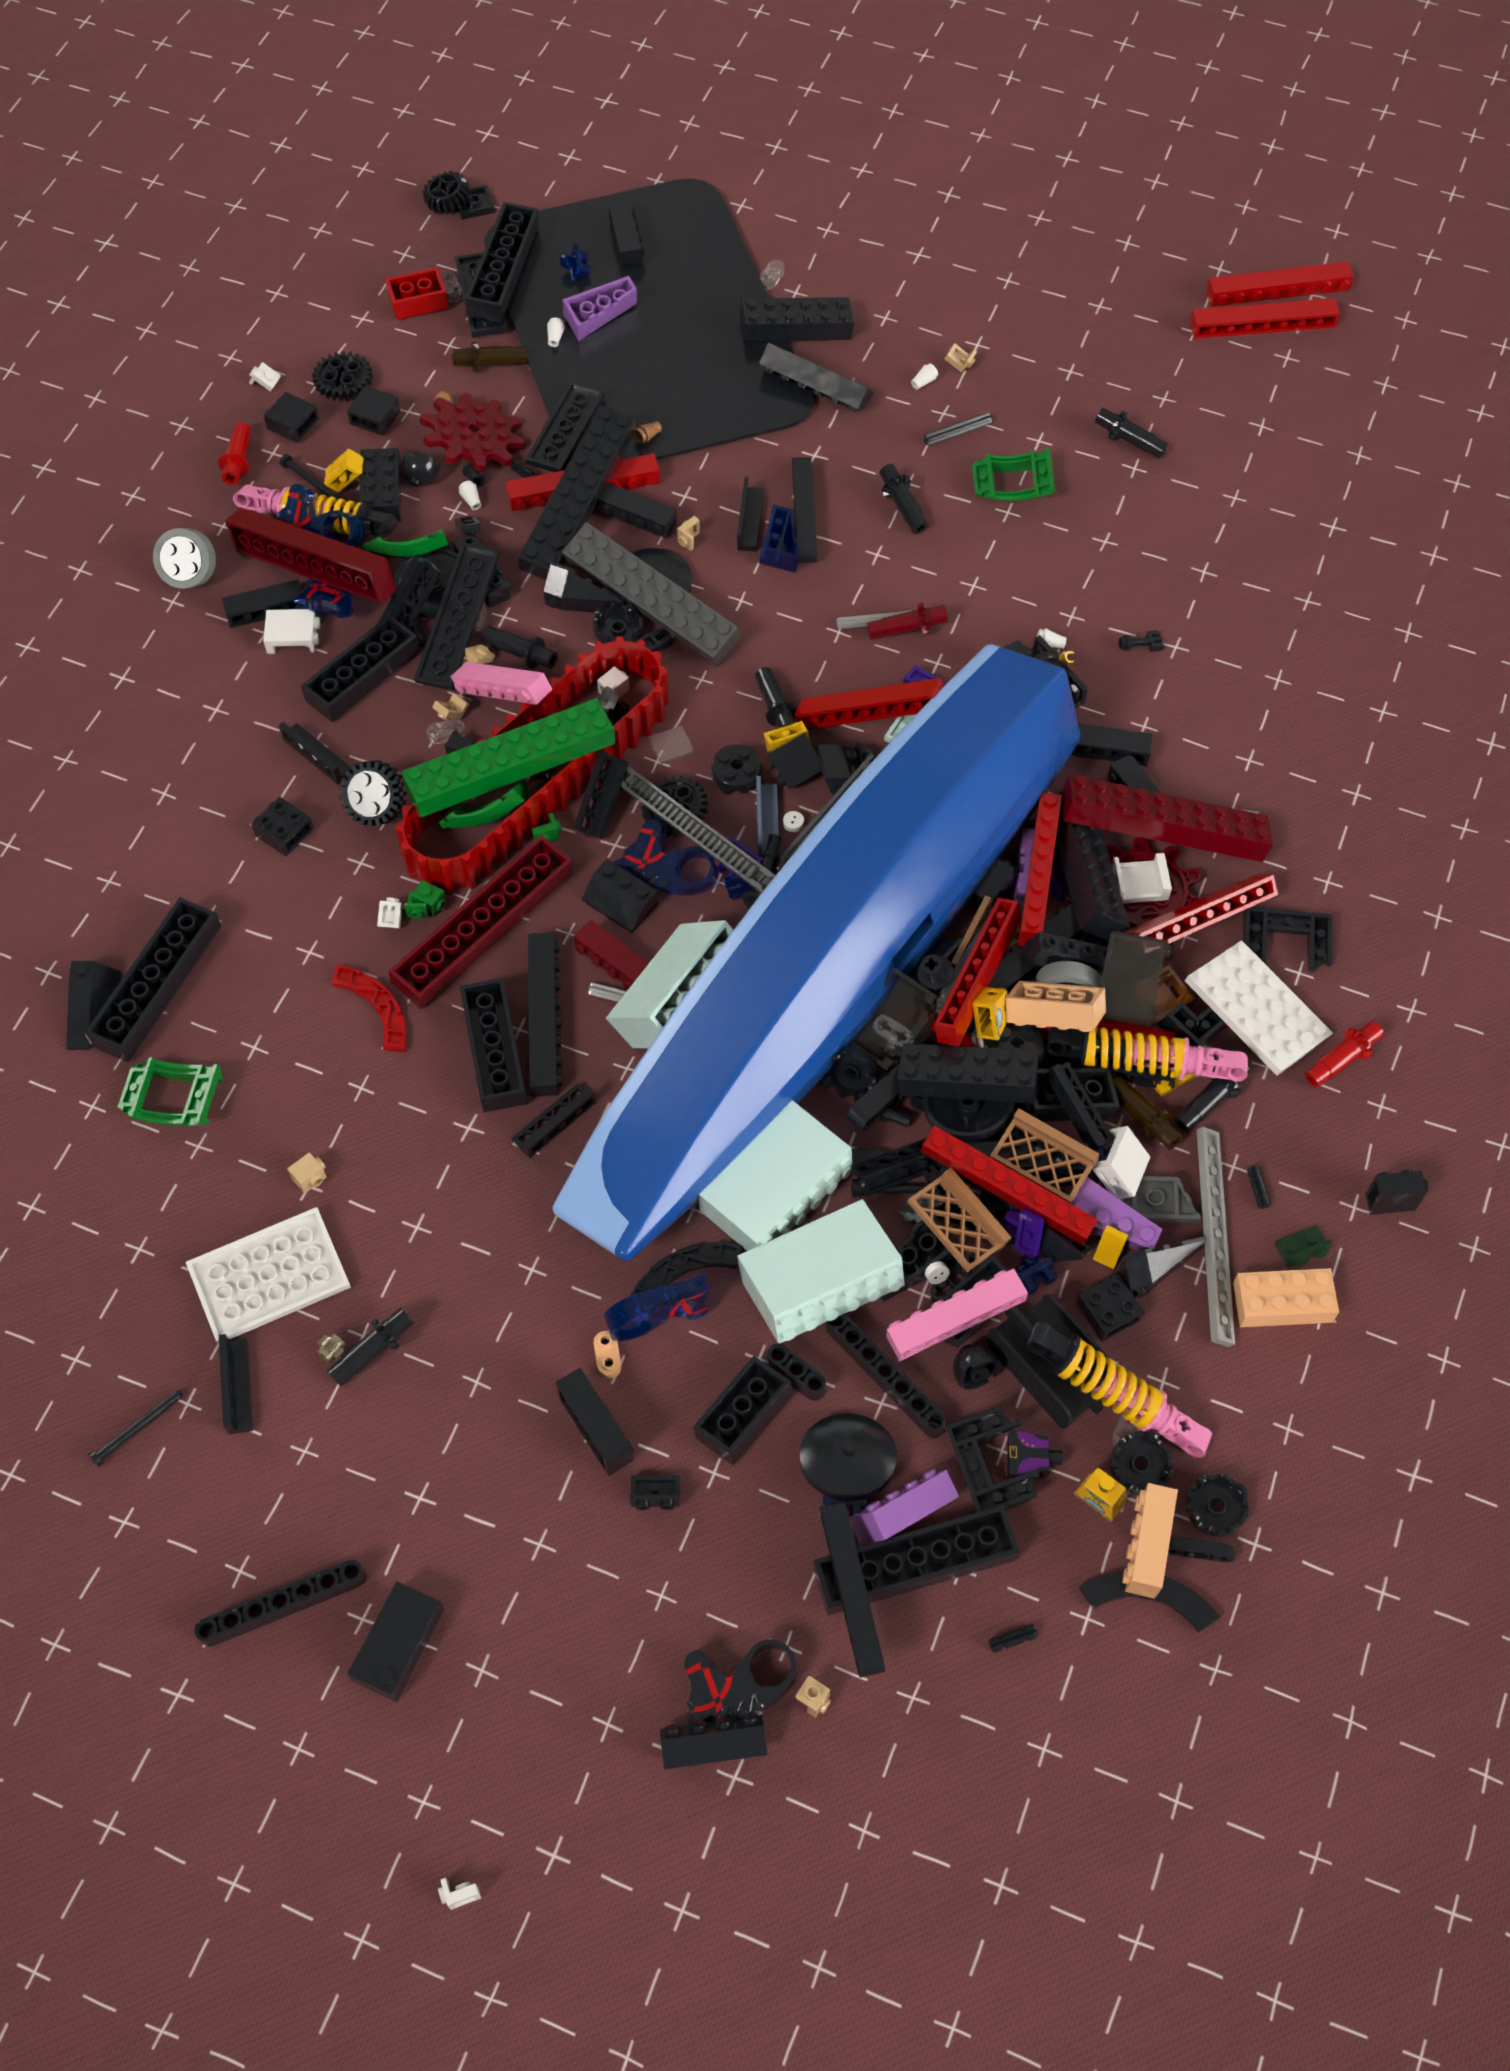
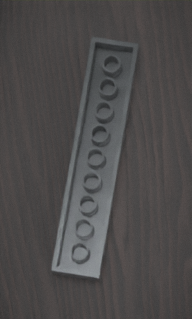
[562,522,742,667]

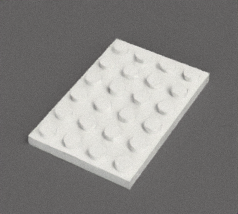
[1185,940,1333,1076]
[186,1207,351,1344]

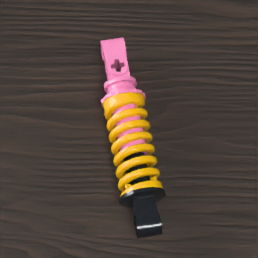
[233,485,398,540]
[1046,1027,1248,1081]
[1026,1322,1212,1458]

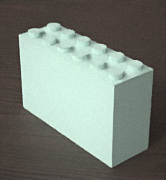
[606,920,733,1048]
[698,1100,853,1251]
[737,1199,905,1343]

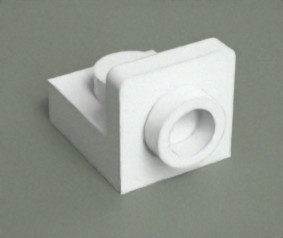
[377,898,405,929]
[438,1877,481,1910]

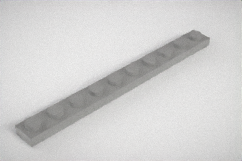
[1197,1127,1235,1347]

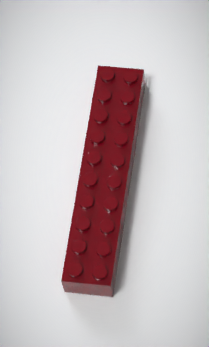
[225,507,396,604]
[1061,774,1273,862]
[388,835,572,1009]

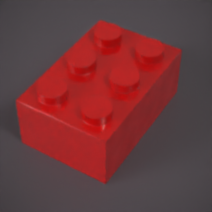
[385,267,449,320]

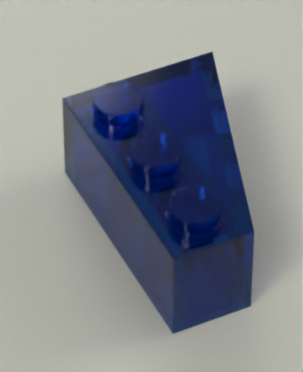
[758,504,800,573]

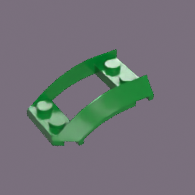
[972,447,1057,501]
[363,529,449,557]
[439,781,532,829]
[117,1057,224,1126]

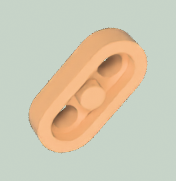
[594,1331,621,1378]

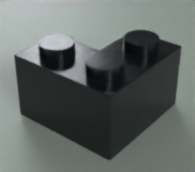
[1160,1002,1226,1047]

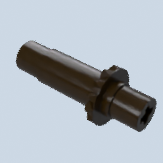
[452,341,527,372]
[1113,1076,1183,1150]

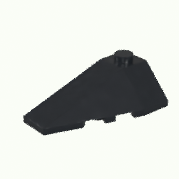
[543,562,625,612]
[66,961,122,1050]
[881,1215,966,1301]
[1116,1237,1206,1299]

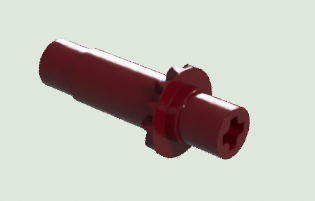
[867,603,948,640]

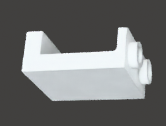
[263,609,320,654]
[1112,853,1172,903]
[1092,1126,1150,1199]

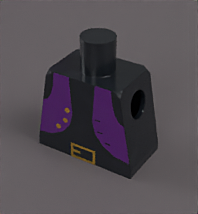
[1007,1430,1063,1480]

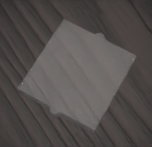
[649,726,694,764]

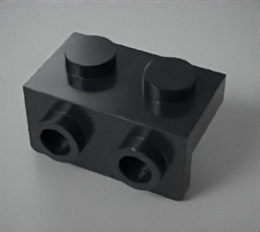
[630,1475,680,1510]

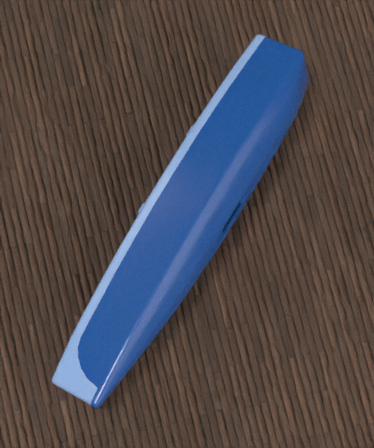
[552,644,1080,1261]

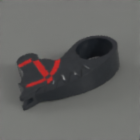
[684,1639,797,1725]

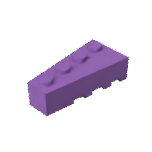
[563,276,637,341]
[1014,828,1034,908]
[1071,1177,1162,1252]
[849,1469,959,1545]

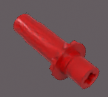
[218,422,251,485]
[1304,1021,1384,1088]

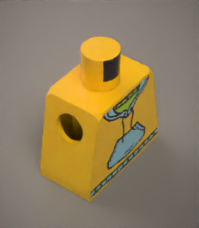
[972,987,1009,1040]
[1074,1468,1126,1522]

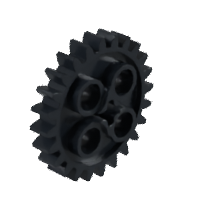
[312,351,373,401]
[641,775,709,838]

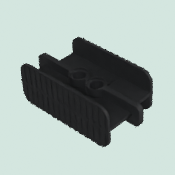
[987,1293,1110,1429]

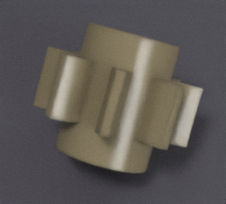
[317,1334,346,1363]

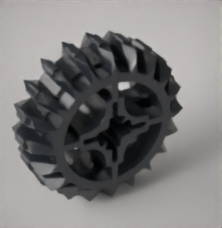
[423,170,470,215]

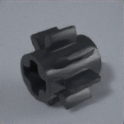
[608,699,631,723]

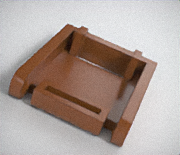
[1129,965,1195,1025]

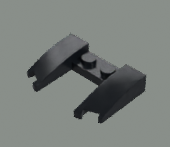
[1243,907,1332,973]
[946,1406,1039,1513]

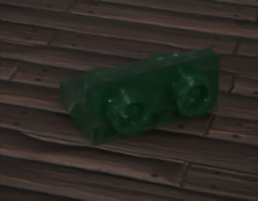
[1274,1225,1333,1268]

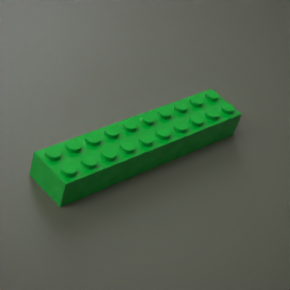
[401,698,615,818]

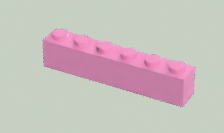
[451,662,552,705]
[886,1269,1028,1361]

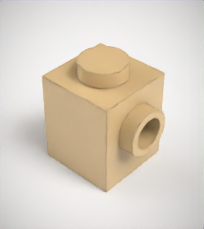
[287,1153,327,1194]

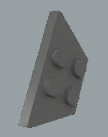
[1120,1176,1201,1223]

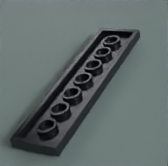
[414,542,500,691]

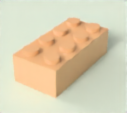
[1005,981,1106,1032]
[1233,1268,1339,1327]
[1122,1483,1178,1599]

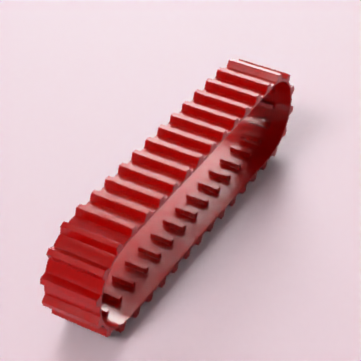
[396,636,669,895]

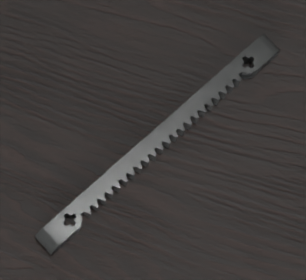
[603,757,776,894]

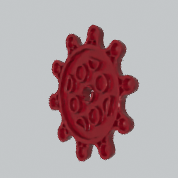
[419,392,526,472]
[1106,837,1201,927]

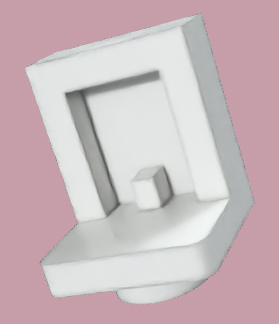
[249,362,281,392]

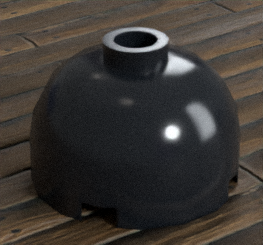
[402,451,441,487]
[953,1344,1002,1390]

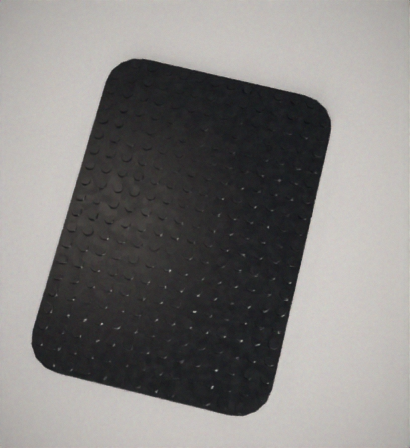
[484,178,814,462]

